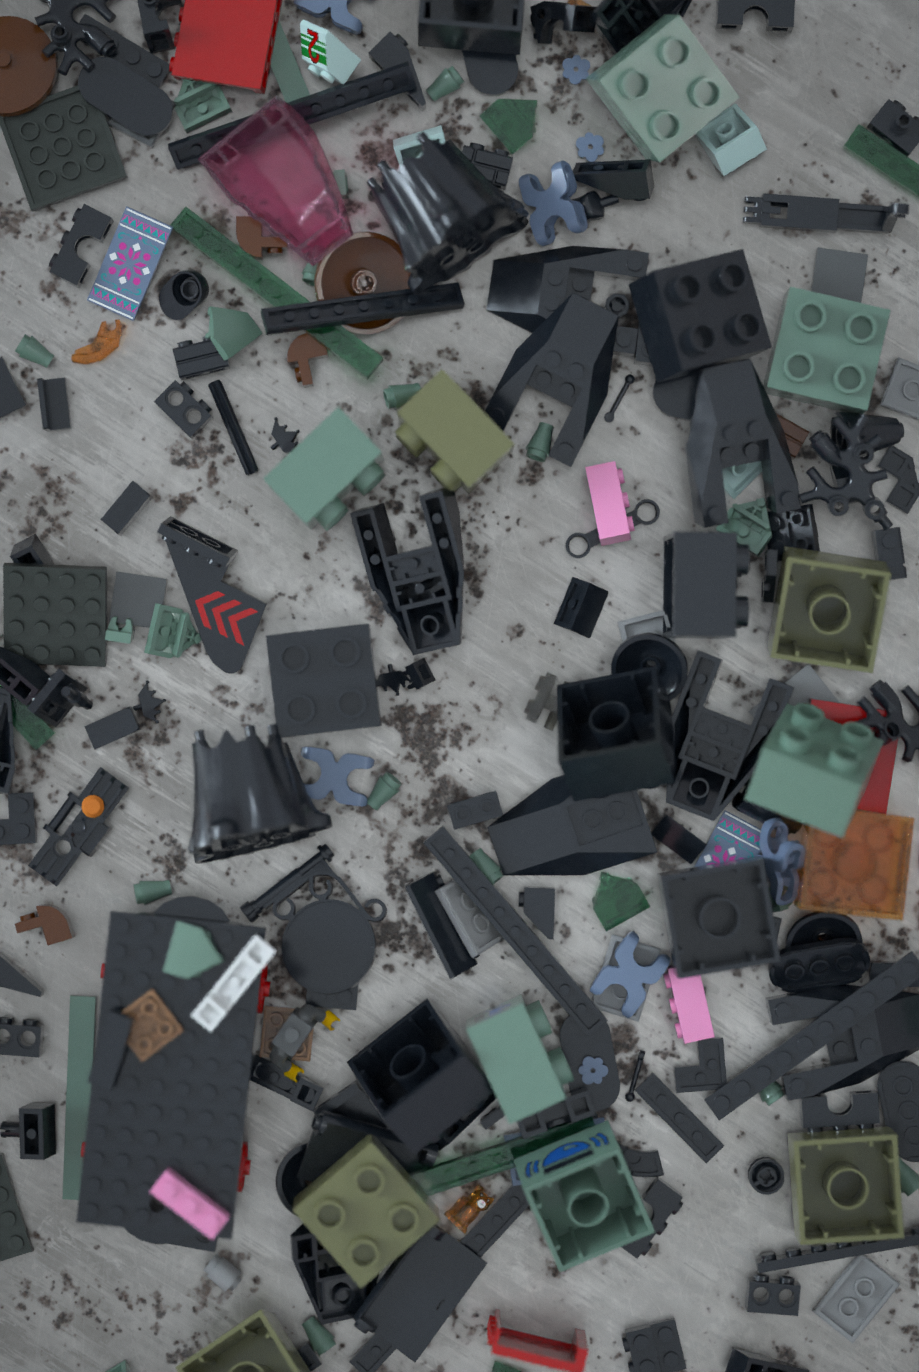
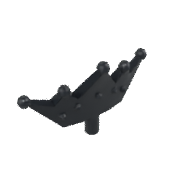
[270,417,300,453]
[377,664,412,696]
[133,680,166,724]

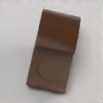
[236,216,288,261]
[287,330,329,388]
[15,904,75,946]

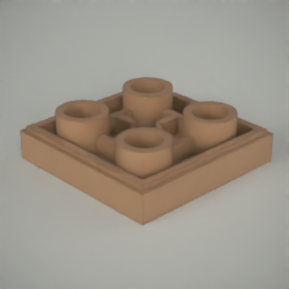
[122,988,184,1062]
[259,1005,314,1062]

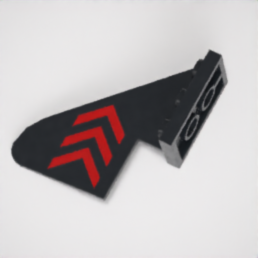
[157,516,267,674]

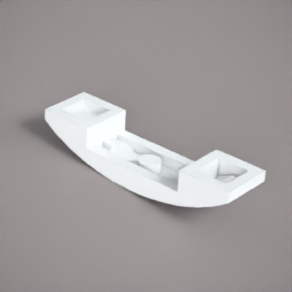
[191,935,276,1032]

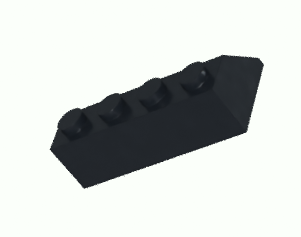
[405,871,480,979]

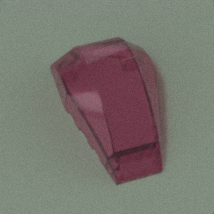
[198,96,354,266]

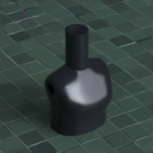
[572,191,619,221]

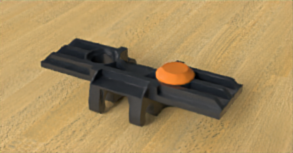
[28,767,129,887]

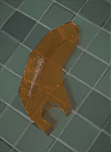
[71,319,122,365]

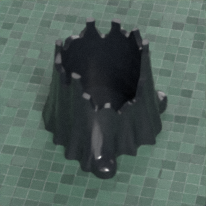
[367,132,529,294]
[188,724,333,864]

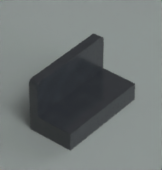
[37,377,72,432]
[100,481,153,536]
[554,577,608,638]

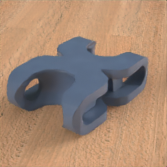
[293,0,371,35]
[519,160,588,246]
[301,746,375,807]
[757,818,805,905]
[590,931,671,1018]

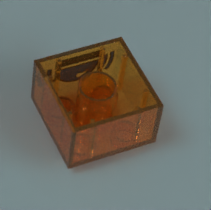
[794,810,915,921]

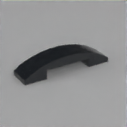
[250,1053,324,1111]

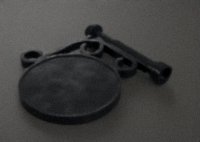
[240,843,387,994]

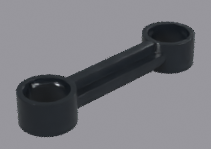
[565,499,660,559]

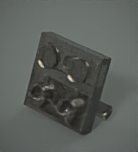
[524,672,568,731]

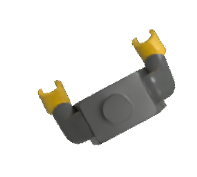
[269,1004,340,1083]

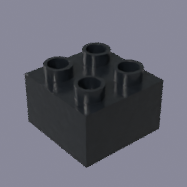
[418,0,525,55]
[628,249,772,383]
[663,531,750,639]
[266,623,382,738]
[557,666,675,802]
[657,856,781,979]
[347,999,494,1154]

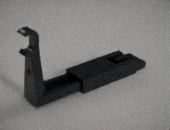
[743,193,909,233]

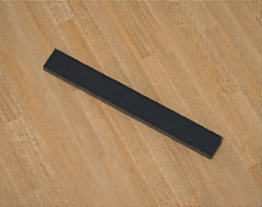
[261,282,465,335]

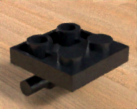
[767,504,820,562]
[27,669,93,727]

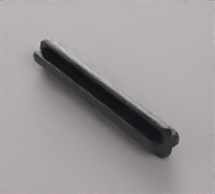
[208,380,258,476]

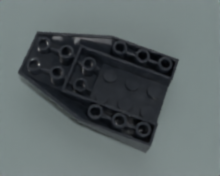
[487,775,657,875]

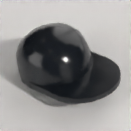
[159,269,209,320]

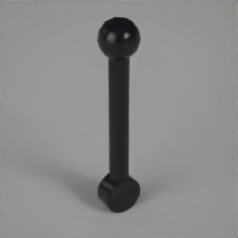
[604,374,635,422]
[625,1050,645,1102]

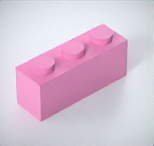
[585,461,635,546]
[663,966,715,1044]
[150,1166,230,1240]

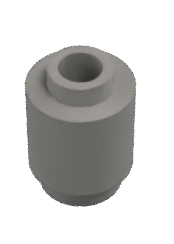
[203,1254,242,1292]

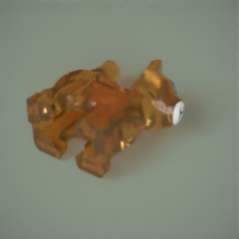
[444,1185,494,1234]

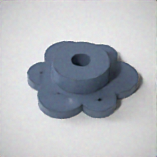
[562,55,590,85]
[576,132,604,162]
[578,1056,608,1085]

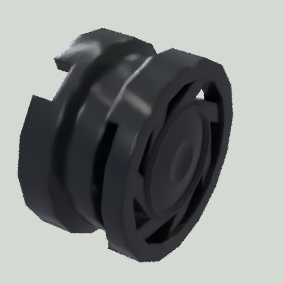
[748,1157,785,1195]

